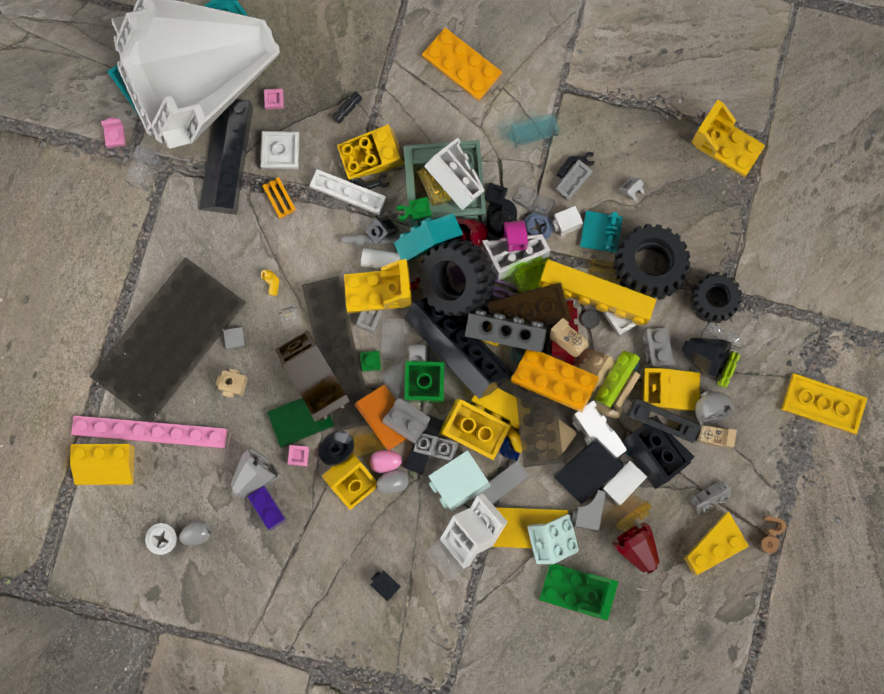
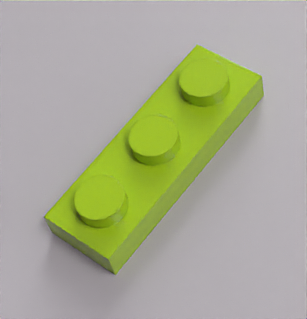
[593,350,640,408]

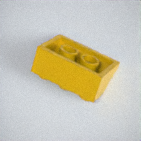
[70,444,135,485]

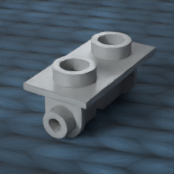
[690,481,731,515]

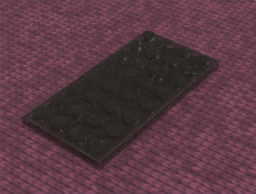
[90,257,246,423]

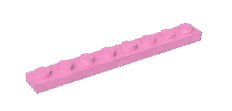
[71,416,228,449]

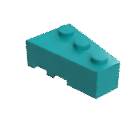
[394,213,463,262]

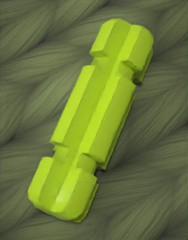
[717,351,740,388]

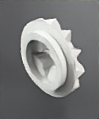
[145,523,177,555]

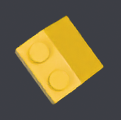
[322,452,377,510]

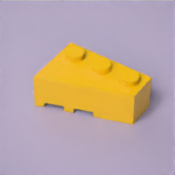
[684,511,749,575]

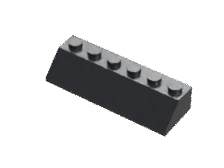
[199,99,253,215]
[404,298,513,399]

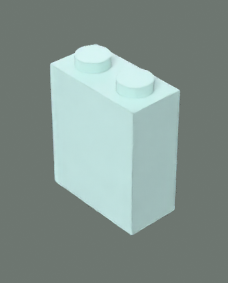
[429,450,491,512]

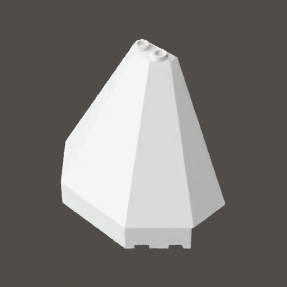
[111,0,280,149]

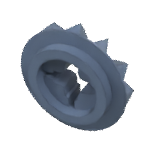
[524,212,553,240]

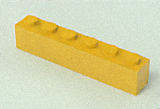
[537,259,657,325]

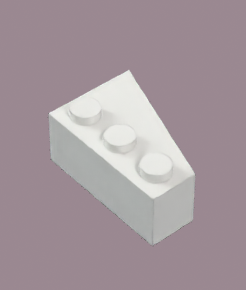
[572,400,627,457]

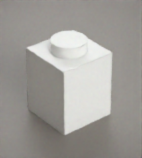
[552,206,583,236]

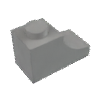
[572,490,605,531]

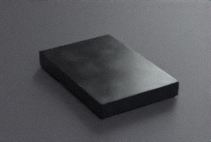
[554,437,624,504]

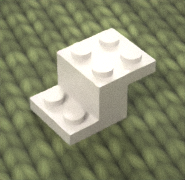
[440,493,507,568]

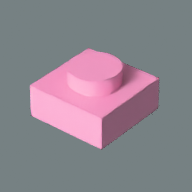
[264,89,284,110]
[288,445,310,467]

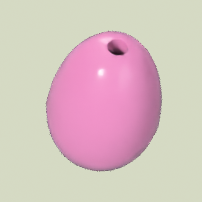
[370,450,402,473]

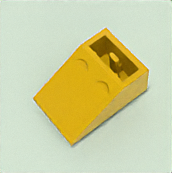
[337,124,405,180]
[642,368,700,411]

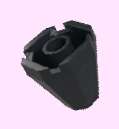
[682,338,731,381]

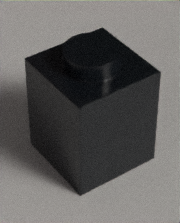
[370,570,401,601]

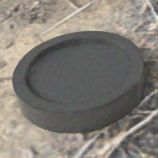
[581,310,601,329]

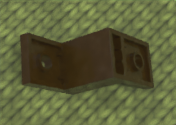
[275,330,350,422]

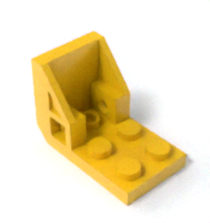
[692,100,766,178]
[344,259,412,313]

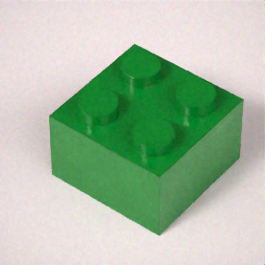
[404,361,445,404]

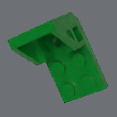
[539,564,619,621]

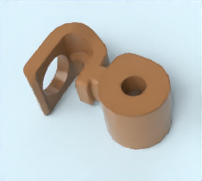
[758,516,786,553]

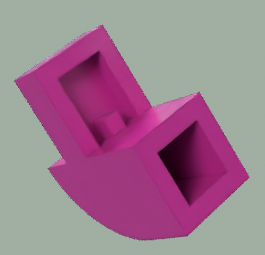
[503,220,528,252]

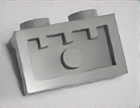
[642,327,674,368]
[382,398,430,444]

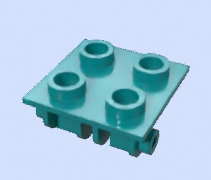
[580,211,623,253]

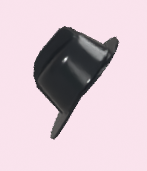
[486,199,517,241]

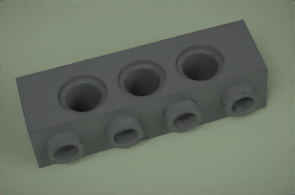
[465,309,548,352]

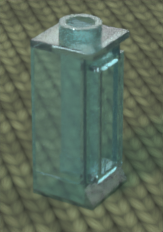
[508,113,559,148]

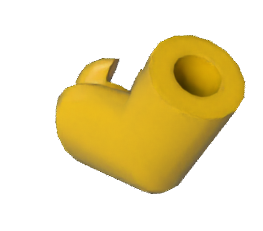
[261,269,280,296]
[507,427,528,453]

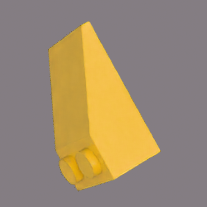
[439,399,511,460]

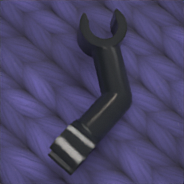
[556,152,595,179]
[347,174,390,190]

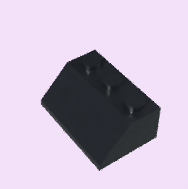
[622,415,691,489]

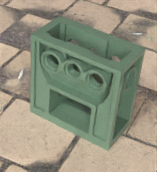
[404,140,486,228]

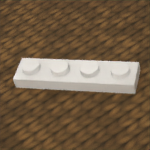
[310,169,386,215]

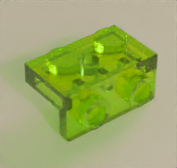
[511,256,551,293]

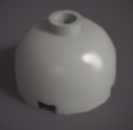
[695,390,736,426]

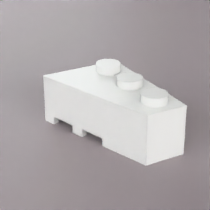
[424,138,485,210]
[481,234,551,281]

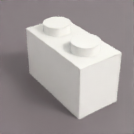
[602,461,647,506]

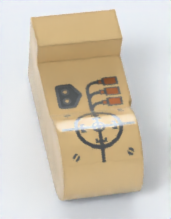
[550,318,589,357]
[697,426,737,449]

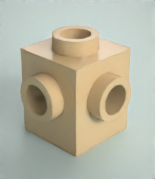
[216,369,248,398]

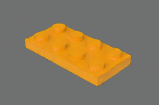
[422,28,502,101]
[511,350,599,413]

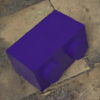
[247,486,287,531]

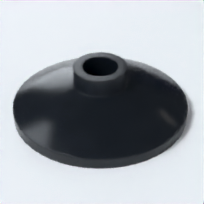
[319,431,354,466]

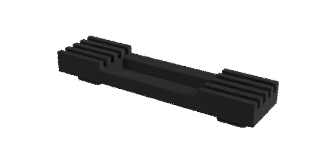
[626,397,701,443]

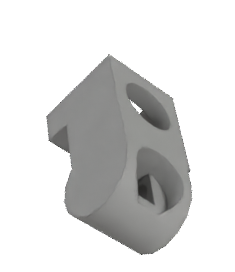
[409,344,427,362]

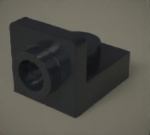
[365,216,399,244]

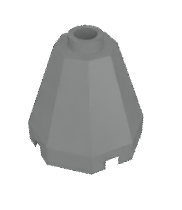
[231,449,280,498]

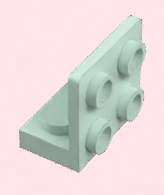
[527,514,579,564]

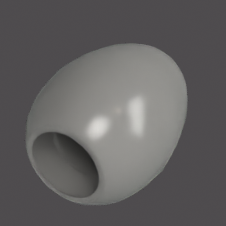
[376,470,408,494]
[179,521,212,546]

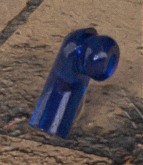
[499,436,520,461]

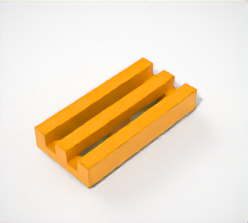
[262,177,296,219]

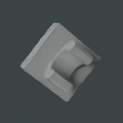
[618,177,644,201]

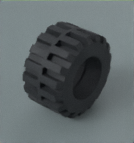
[690,272,742,324]

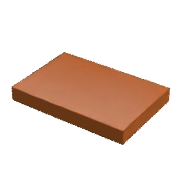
[354,385,407,451]

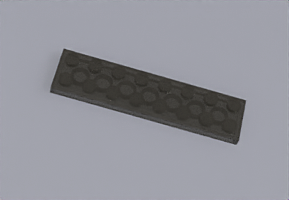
[302,276,369,433]
[511,328,564,467]

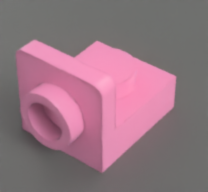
[101,117,126,148]

